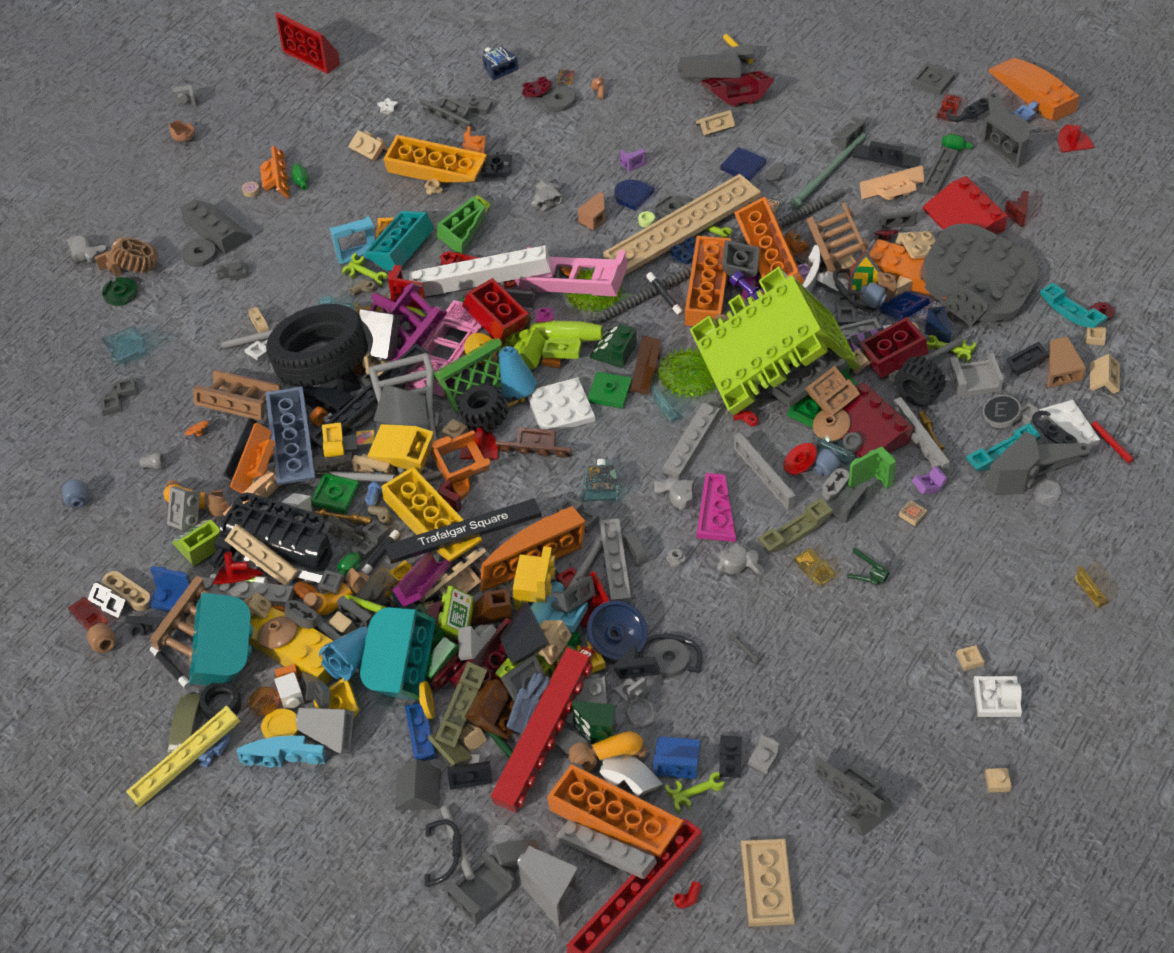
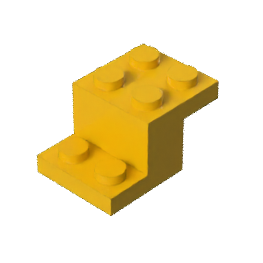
[513,546,556,610]

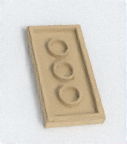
[741,839,795,927]

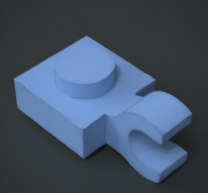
[1013,101,1039,123]
[198,734,231,768]

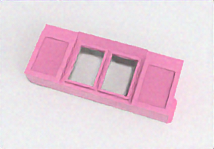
[514,247,628,296]
[405,300,483,397]

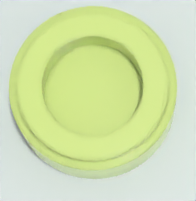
[638,211,655,228]

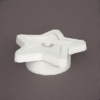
[377,98,398,114]

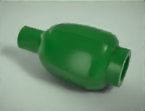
[941,133,973,151]
[291,164,309,190]
[337,552,361,577]

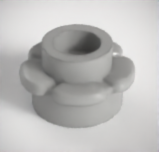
[666,549,686,567]

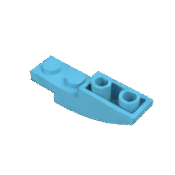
[237,736,327,768]

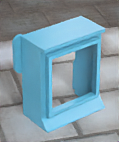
[329,215,375,264]

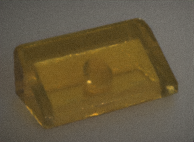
[1075,566,1110,608]

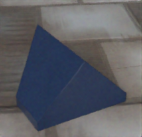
[925,306,952,343]

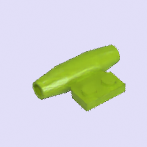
[530,320,603,359]

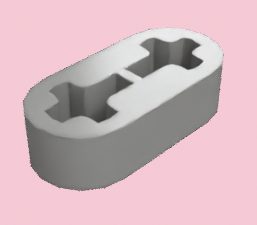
[822,468,849,500]

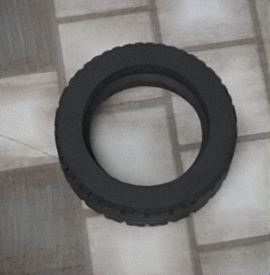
[266,304,368,387]

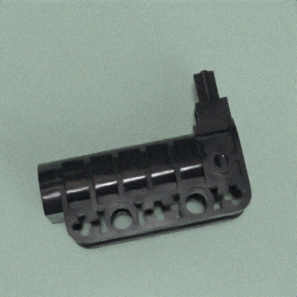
[209,492,333,572]

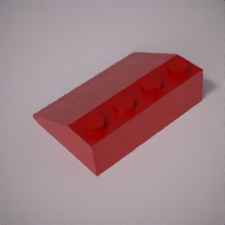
[275,12,340,74]
[922,176,1008,235]

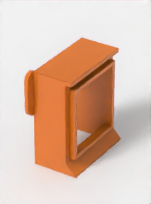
[431,431,490,483]

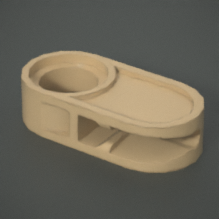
[248,307,269,333]

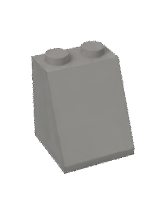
[517,846,579,926]

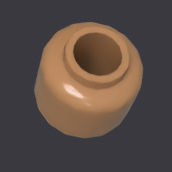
[87,623,117,653]

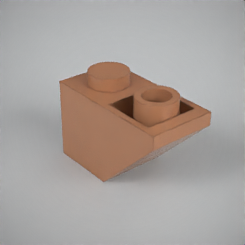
[578,191,605,231]

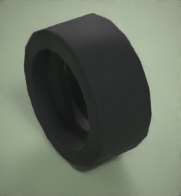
[200,682,242,720]

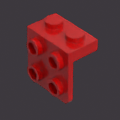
[388,265,425,309]

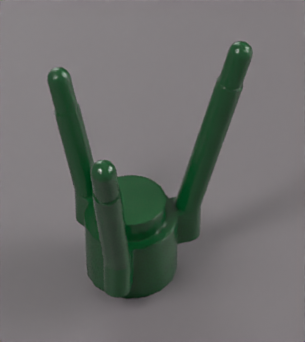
[847,548,890,585]

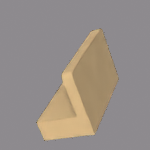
[696,110,735,135]
[1090,354,1120,394]
[352,454,396,475]

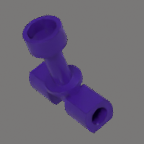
[730,270,765,305]

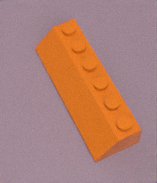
[734,196,805,284]

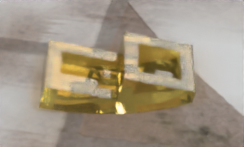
[793,547,836,586]

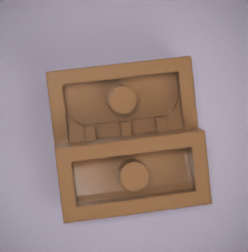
[805,366,860,415]

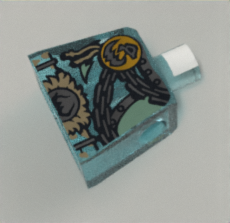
[582,459,619,501]

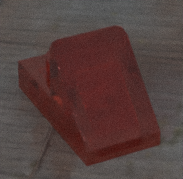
[1005,191,1029,227]

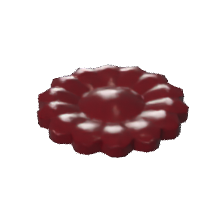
[874,229,898,240]
[1090,302,1115,320]

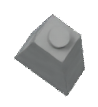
[296,708,354,754]

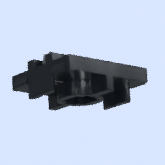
[481,152,512,176]

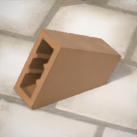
[1047,337,1086,388]

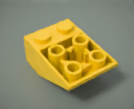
[367,424,434,474]

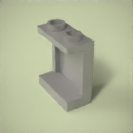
[948,353,1005,397]

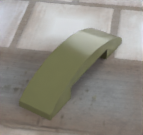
[758,498,833,553]
[434,662,487,748]
[167,694,201,769]

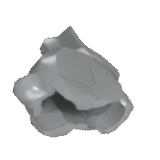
[531,178,563,212]
[67,235,107,264]
[654,475,694,511]
[717,542,765,575]

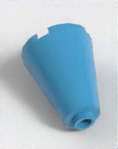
[499,346,538,399]
[319,627,368,681]

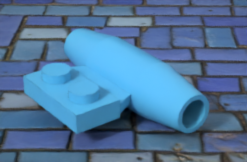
[531,582,588,633]

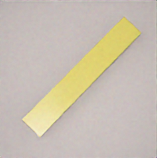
[126,706,241,807]

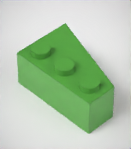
[437,197,485,254]

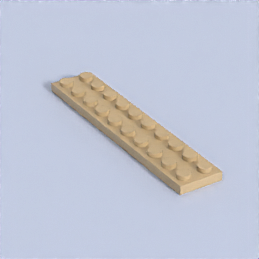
[603,174,761,276]

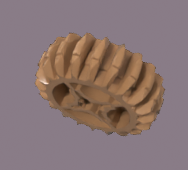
[111,236,158,274]

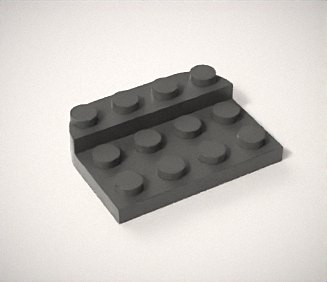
[764,348,848,407]

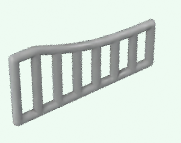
[368,353,442,481]

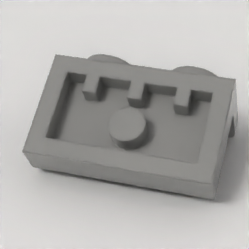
[167,487,200,530]

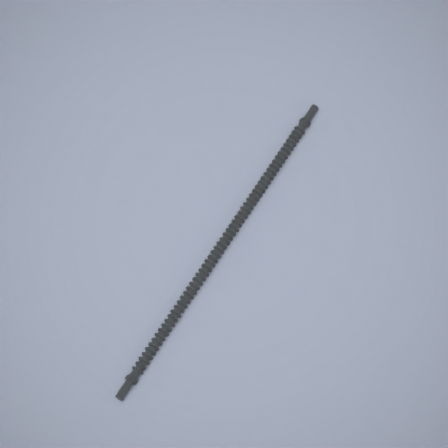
[585,188,845,324]

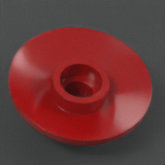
[783,443,817,475]

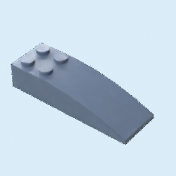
[265,387,315,485]

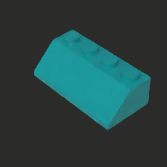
[364,211,434,271]

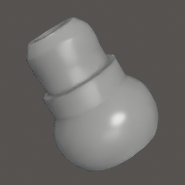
[140,452,165,470]

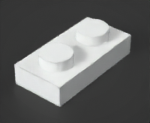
[816,271,853,294]

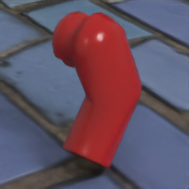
[733,411,759,426]
[673,881,702,909]

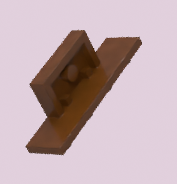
[630,335,663,395]
[495,427,573,458]

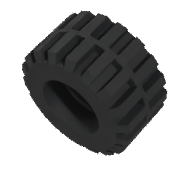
[894,356,946,407]
[457,383,509,432]

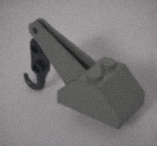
[946,92,1029,168]
[986,410,1090,495]

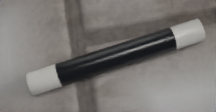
[646,272,683,316]
[361,530,400,575]
[150,646,191,689]

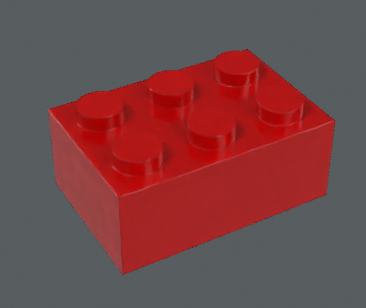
[462,278,529,341]

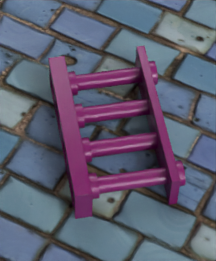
[388,283,448,361]

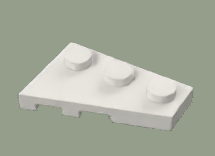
[1039,400,1100,447]

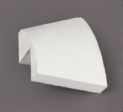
[600,754,662,797]

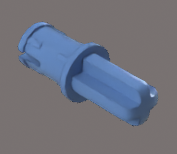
[365,472,384,506]

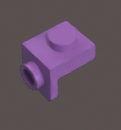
[912,466,947,494]

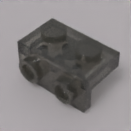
[313,451,354,474]

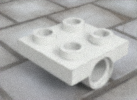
[973,676,1022,717]

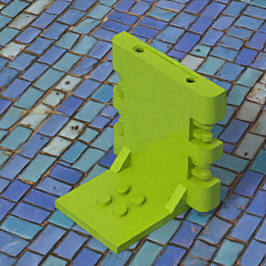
[690,266,861,415]

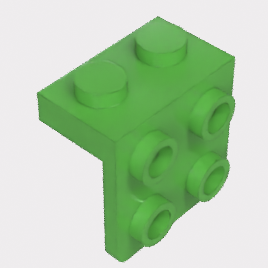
[848,446,896,489]

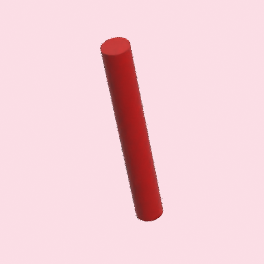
[1091,421,1134,464]

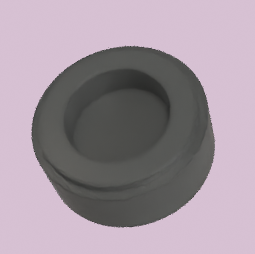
[843,432,863,452]

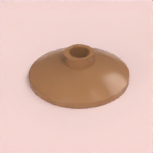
[813,409,851,442]
[257,616,297,649]

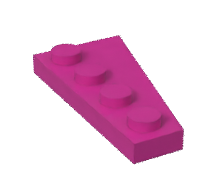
[696,473,736,542]

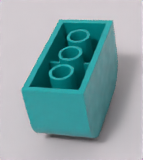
[189,592,253,686]
[360,608,436,701]

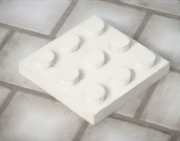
[527,377,595,432]

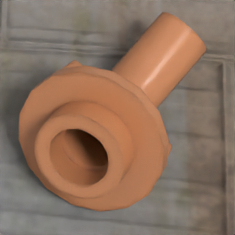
[591,77,605,100]

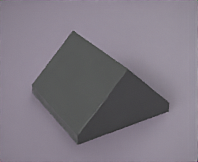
[722,240,760,280]
[395,758,441,810]

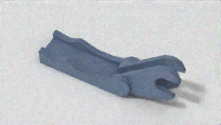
[507,672,549,734]

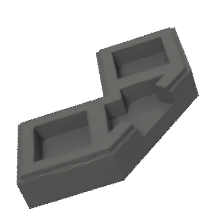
[100,377,137,416]

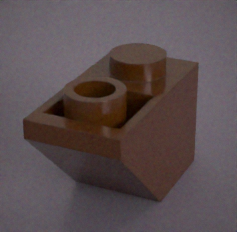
[471,588,512,625]

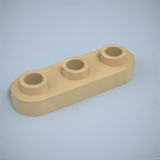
[102,571,151,611]

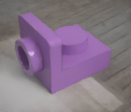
[619,148,646,172]

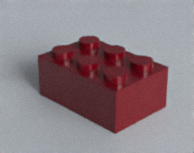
[859,317,929,379]

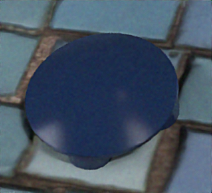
[671,237,696,264]

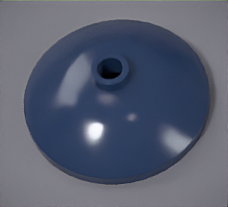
[587,601,648,661]

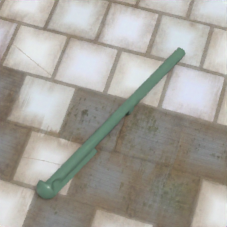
[790,133,866,210]

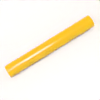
[723,34,754,64]

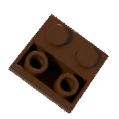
[465,679,515,739]

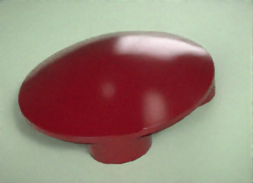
[522,76,552,97]

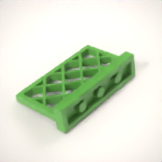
[434,338,502,412]

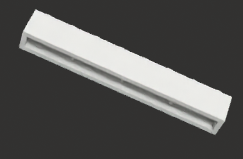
[409,245,551,297]

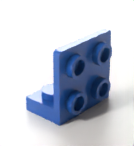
[149,566,191,616]
[653,736,700,779]

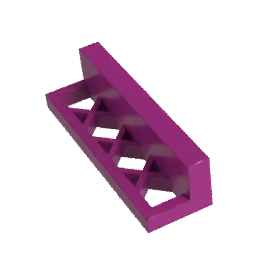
[393,552,453,606]

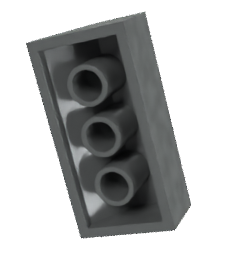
[180,199,252,255]

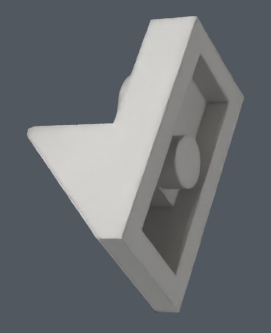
[458,624,497,660]

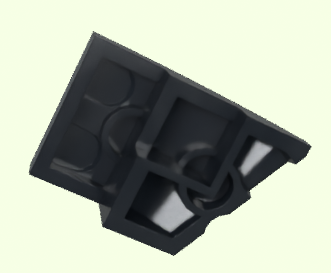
[500,601,550,666]

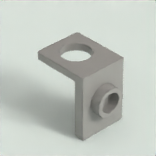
[614,677,646,707]

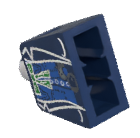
[482,46,518,81]

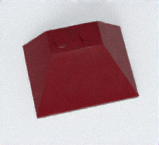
[700,70,774,107]

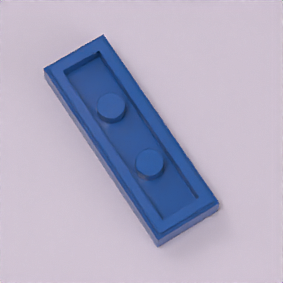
[405,703,436,761]

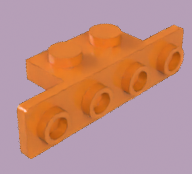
[463,126,486,154]
[260,146,290,198]
[230,423,276,494]

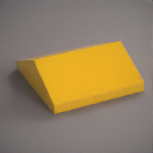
[313,678,360,719]

